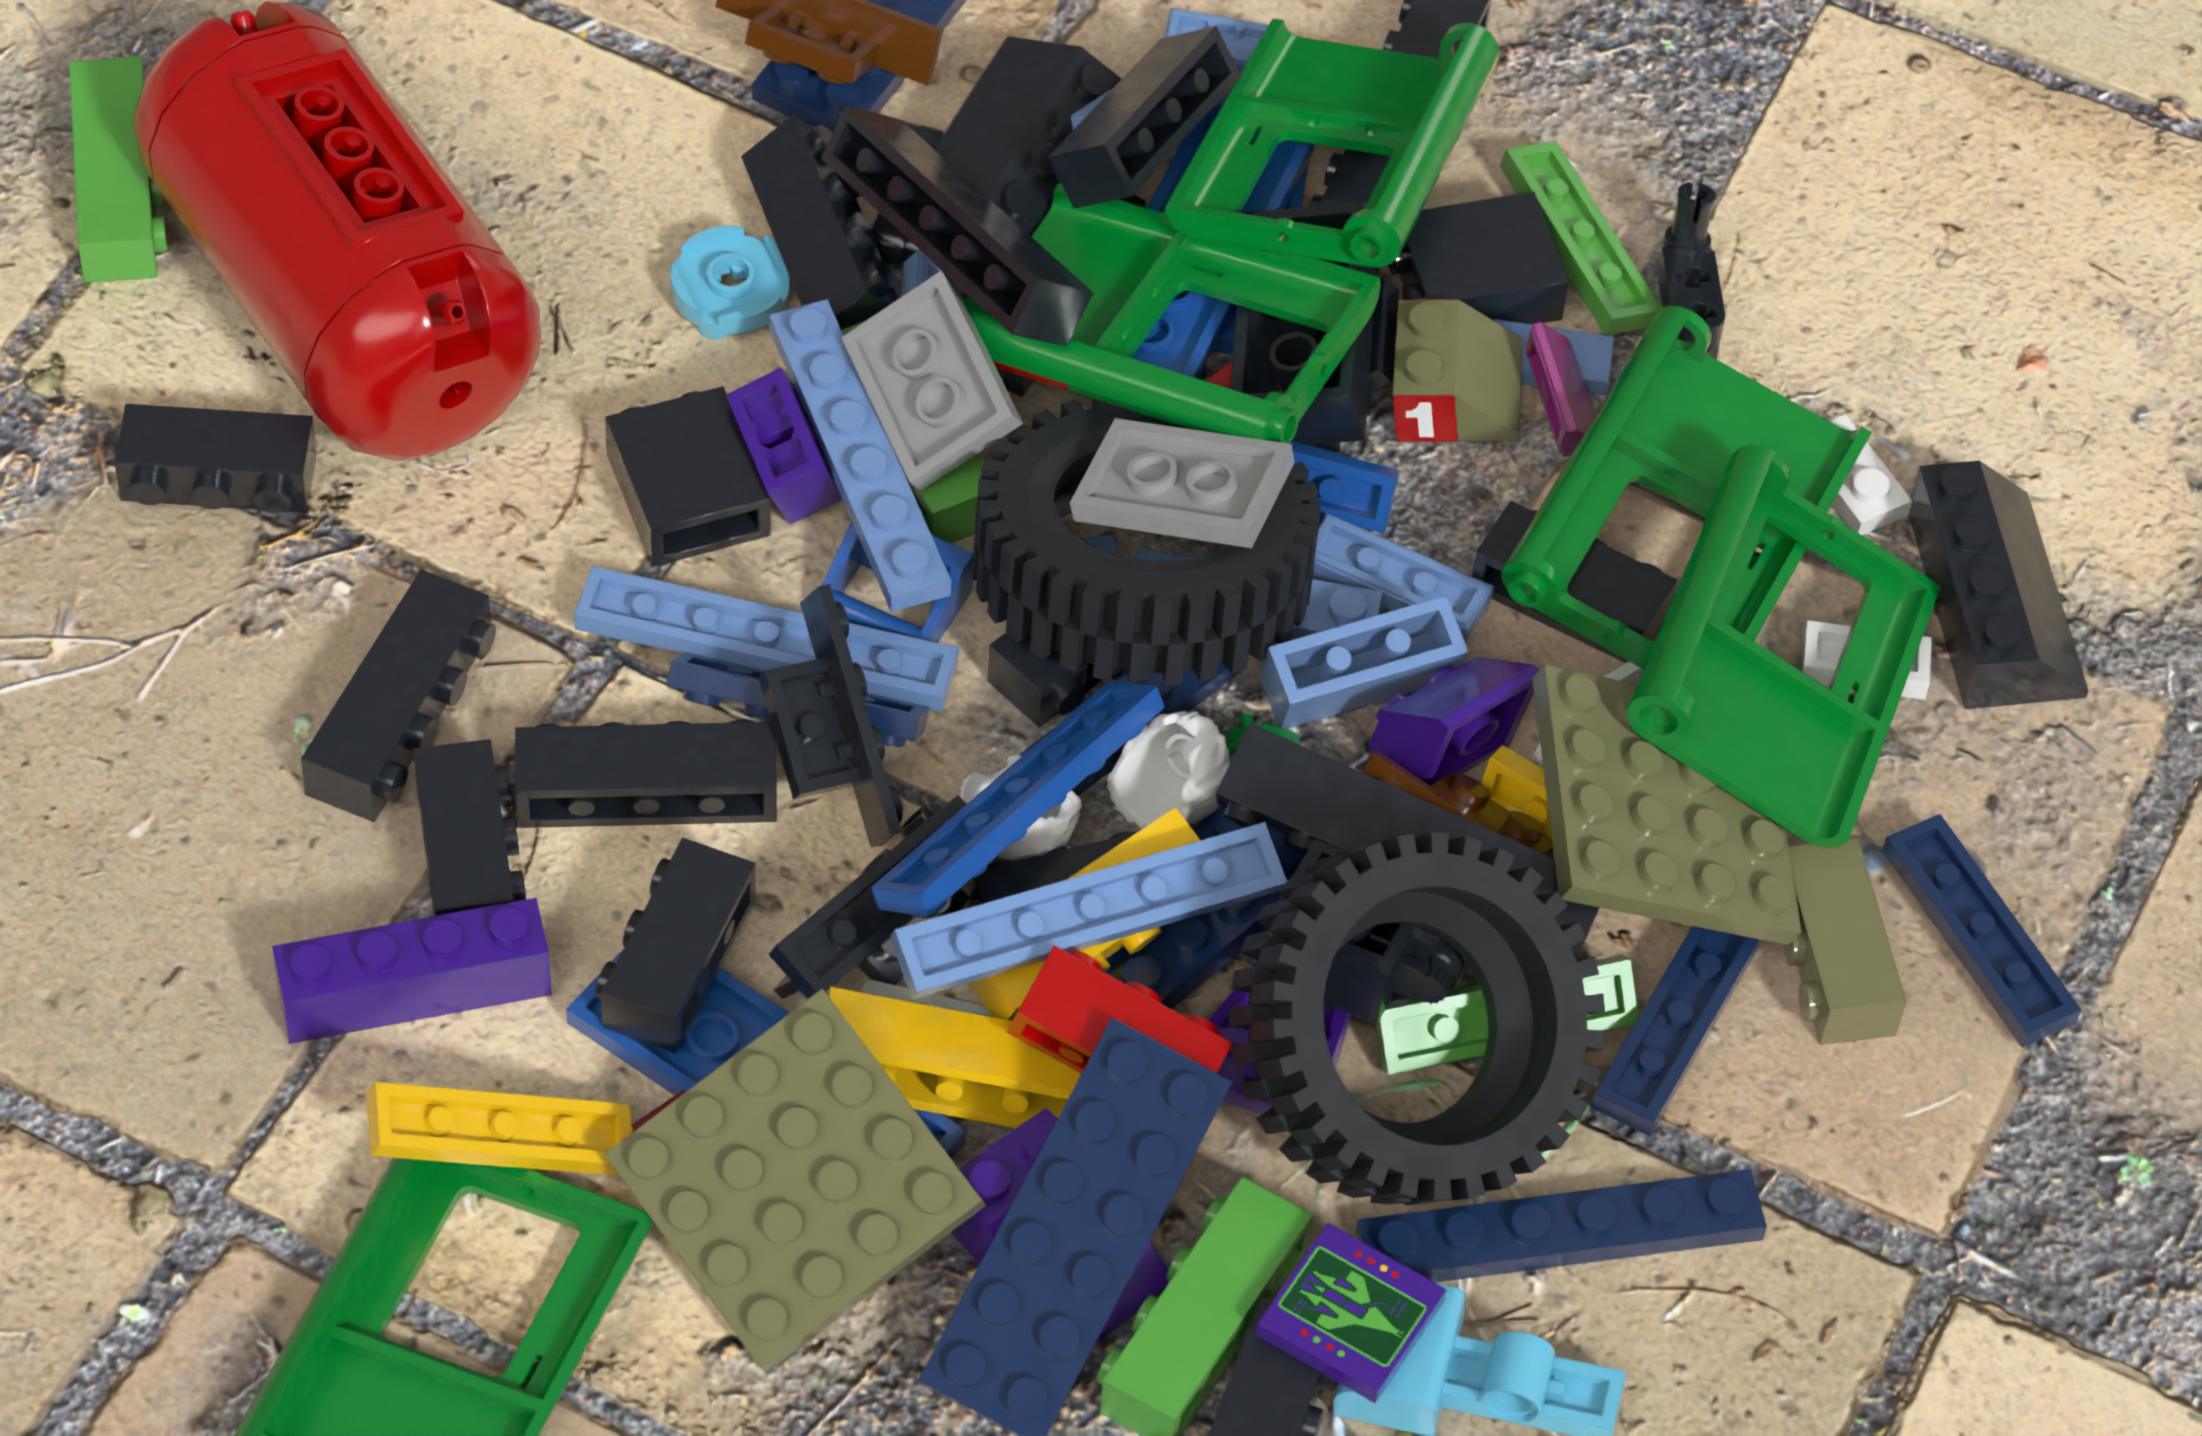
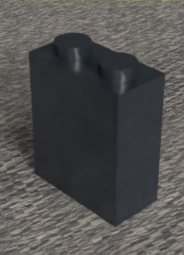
[1388,192,1569,325]
[605,386,771,567]

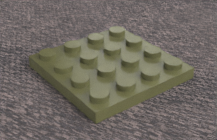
[1532,664,1801,945]
[605,989,986,1373]

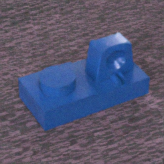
[1290,441,1400,534]

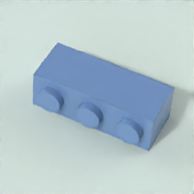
[1258,595,1468,729]

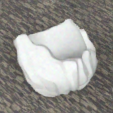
[1107,711,1230,829]

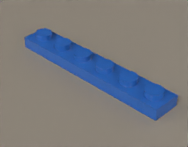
[871,681,1165,917]

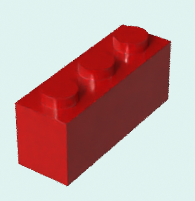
[1007,945,1233,1074]

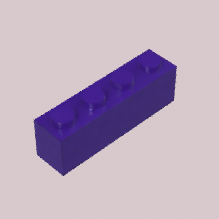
[272,898,552,1044]

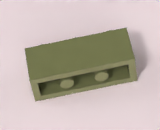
[1783,838,1907,1045]

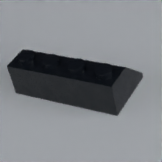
[933,36,1122,236]
[1230,202,1377,445]
[1908,460,2089,710]

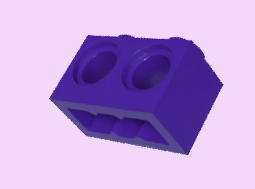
[726,368,842,525]

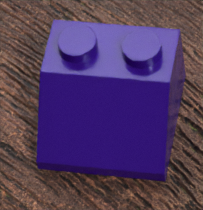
[1368,657,1539,786]

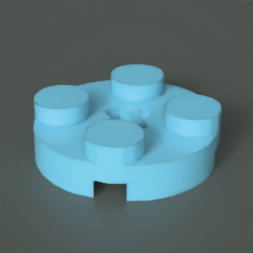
[670,225,792,340]

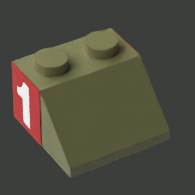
[1393,299,1523,442]

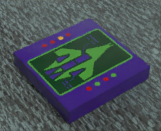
[1256,1223,1447,1403]

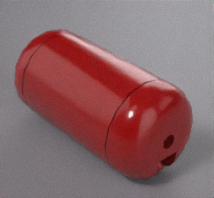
[134,0,541,461]

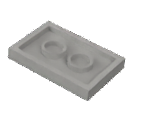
[841,270,1023,491]
[1070,418,1295,548]

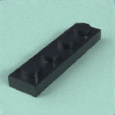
[768,795,966,999]

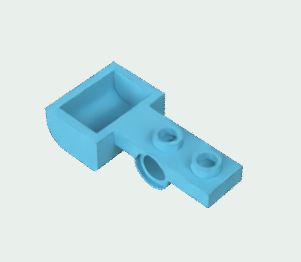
[1333,1283,1626,1436]

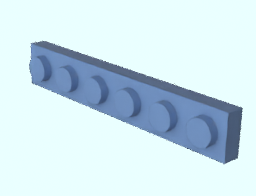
[769,300,951,612]
[574,566,959,712]
[890,822,1287,1000]

